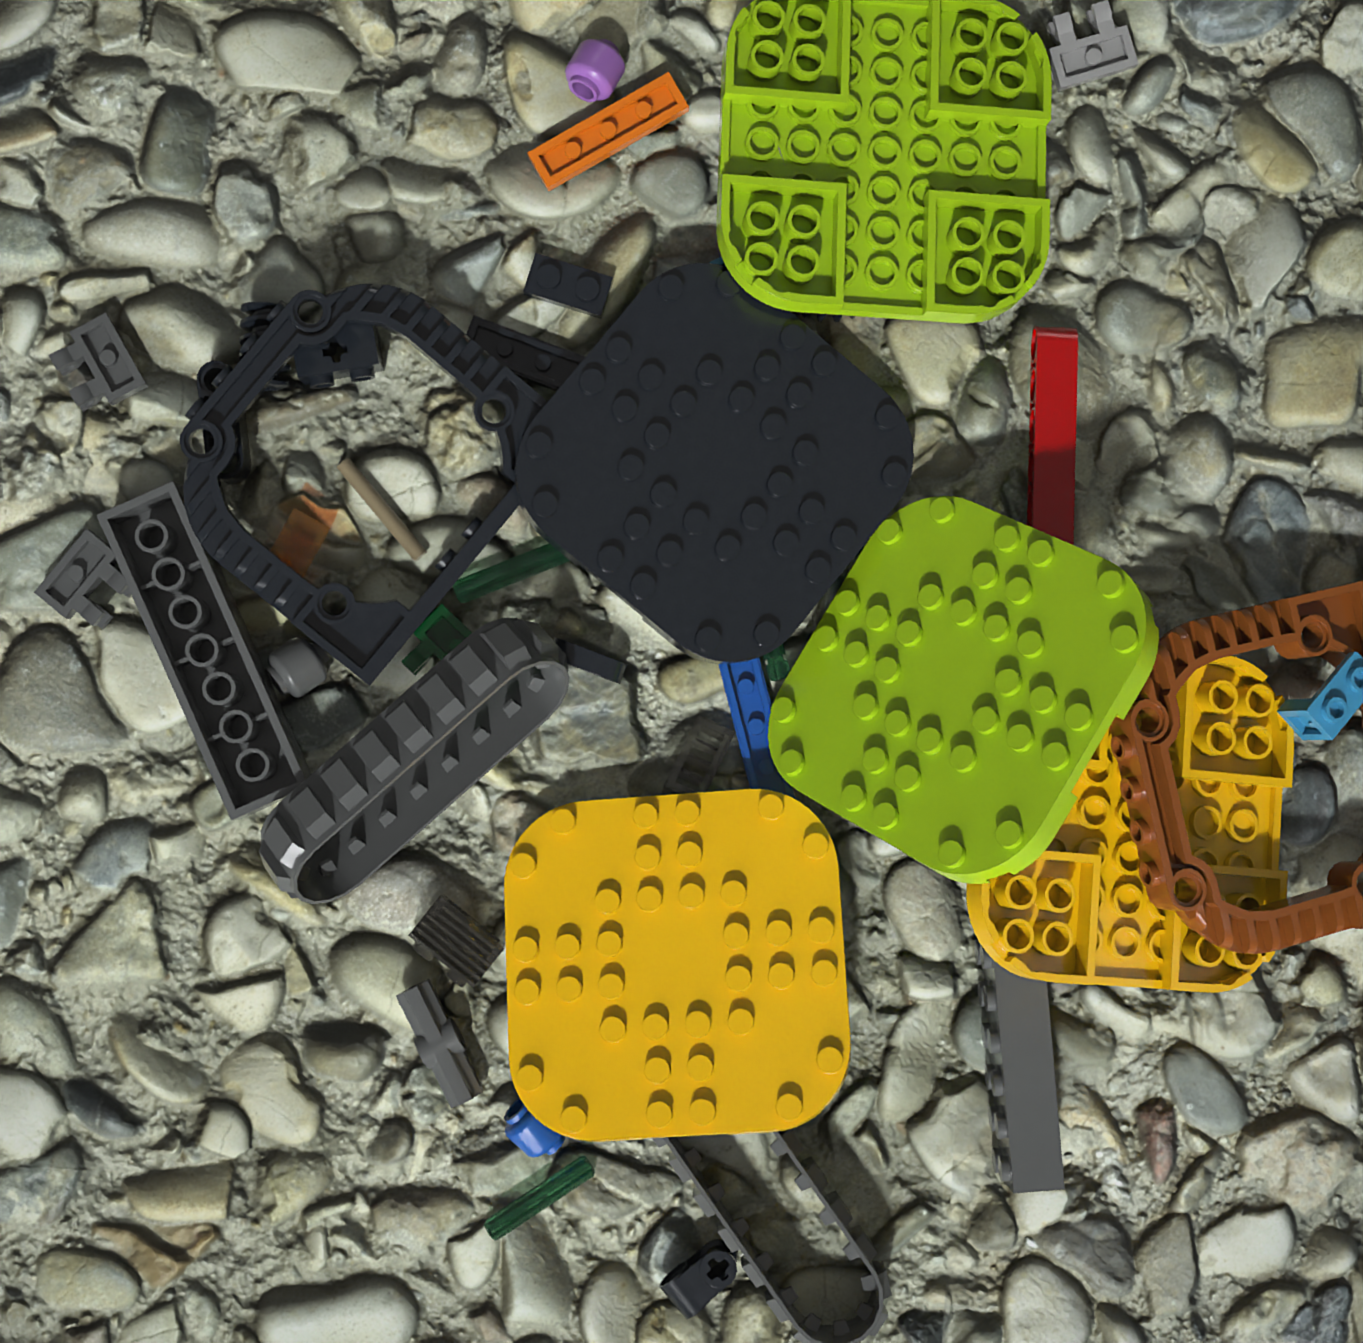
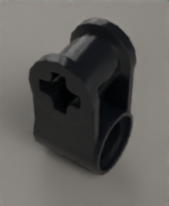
[659,1239,737,1319]

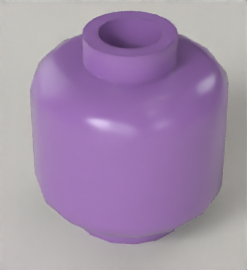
[565,39,625,102]

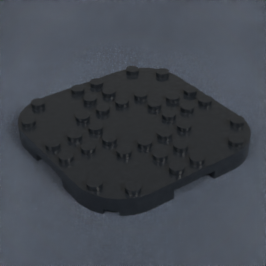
[514,263,914,664]

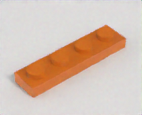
[527,72,689,192]

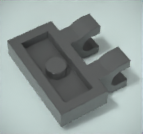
[48,312,148,412]
[34,529,131,629]

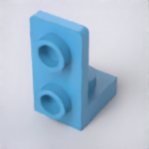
[1277,652,1363,740]

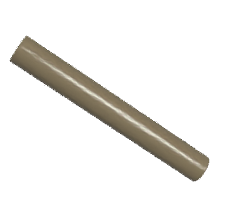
[337,458,427,562]

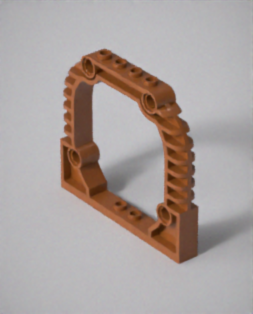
[1110,580,1363,954]

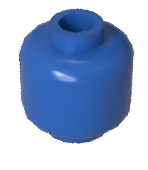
[504,1097,565,1158]

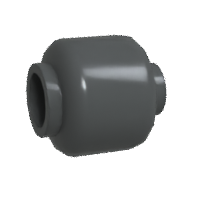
[265,636,329,697]

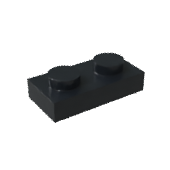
[523,253,614,319]

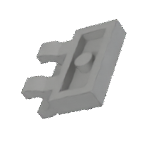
[1047,0,1139,92]

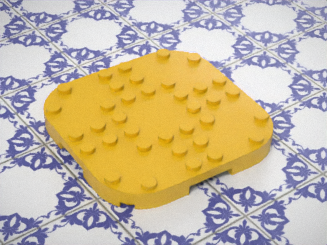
[966,656,1294,993]
[504,789,851,1142]

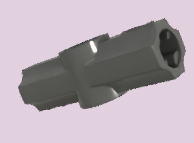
[396,979,484,1108]

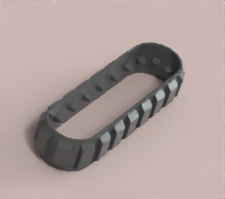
[259,618,569,904]
[652,1129,892,1343]

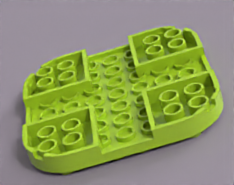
[716,0,1052,323]
[768,496,1159,884]

